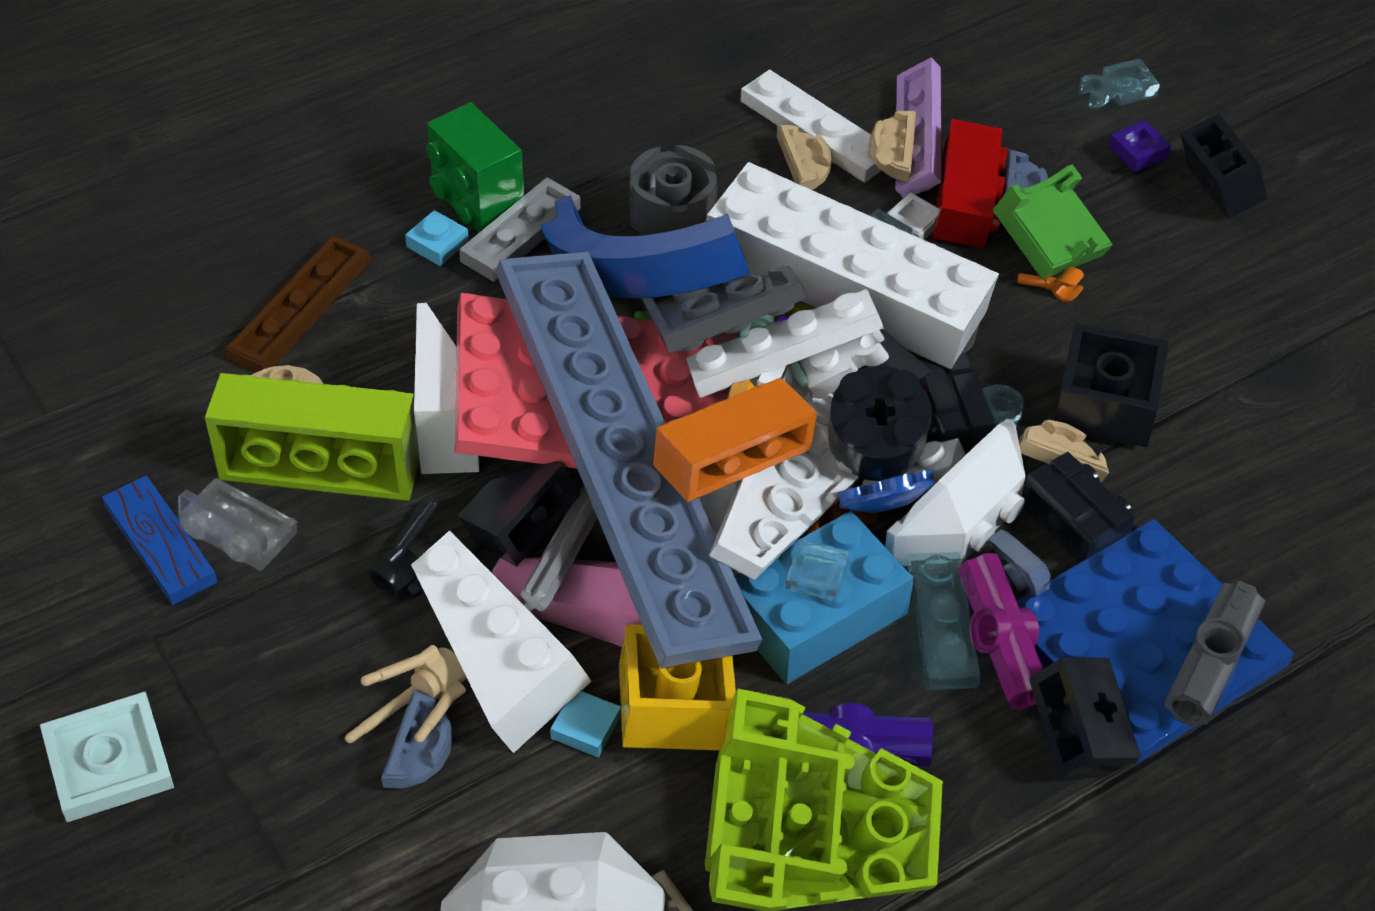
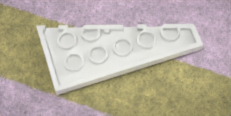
[709,360,860,580]

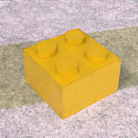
[619,624,736,751]

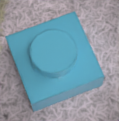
[405,210,469,266]

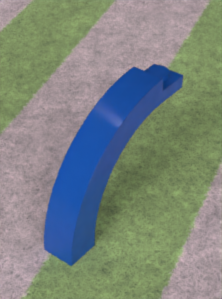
[541,195,750,298]

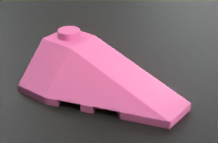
[492,557,642,647]

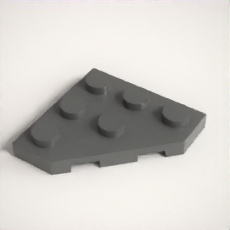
[640,266,806,354]

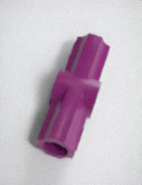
[957,553,1043,709]

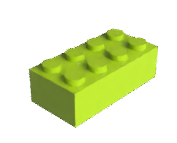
[205,373,420,501]

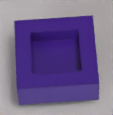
[1109,120,1171,172]

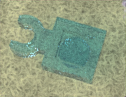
[1079,58,1160,108]

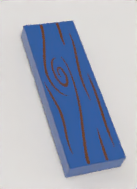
[102,475,217,606]

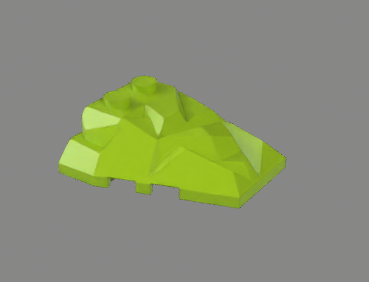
[705,689,943,911]

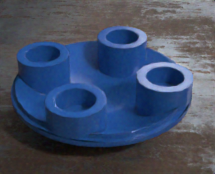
[837,469,937,513]

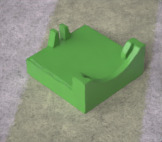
[993,164,1113,280]

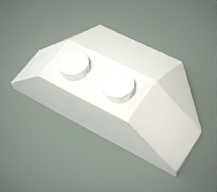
[885,418,1025,566]
[441,832,665,911]

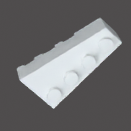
[411,530,592,753]

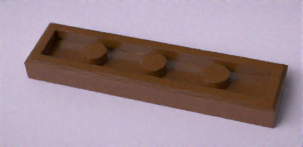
[225,235,371,372]

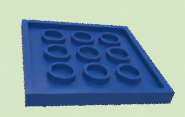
[1016,519,1294,764]

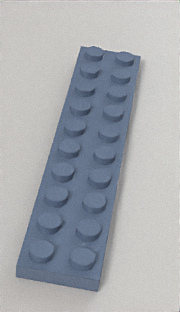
[496,252,762,668]

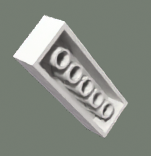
[706,162,999,369]

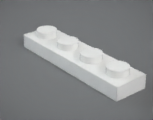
[741,70,881,183]
[686,289,884,398]

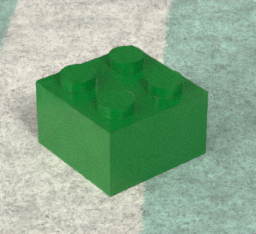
[426,102,524,233]

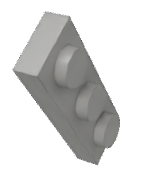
[459,177,581,282]

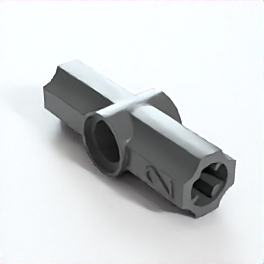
[1164,580,1266,727]

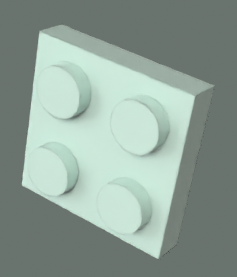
[40,691,174,822]

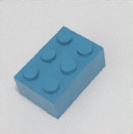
[734,511,914,685]

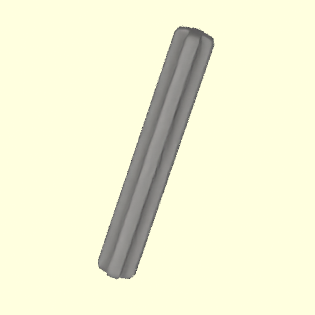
[520,486,598,612]

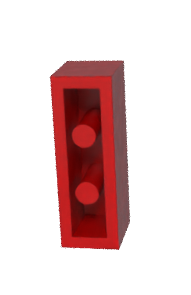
[932,119,1008,249]

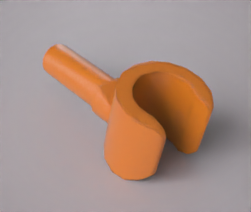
[1017,267,1084,302]

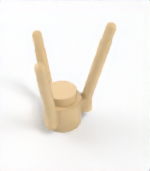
[345,645,466,743]

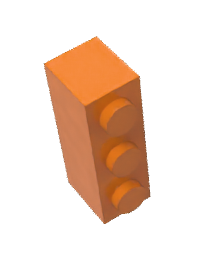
[653,377,817,502]

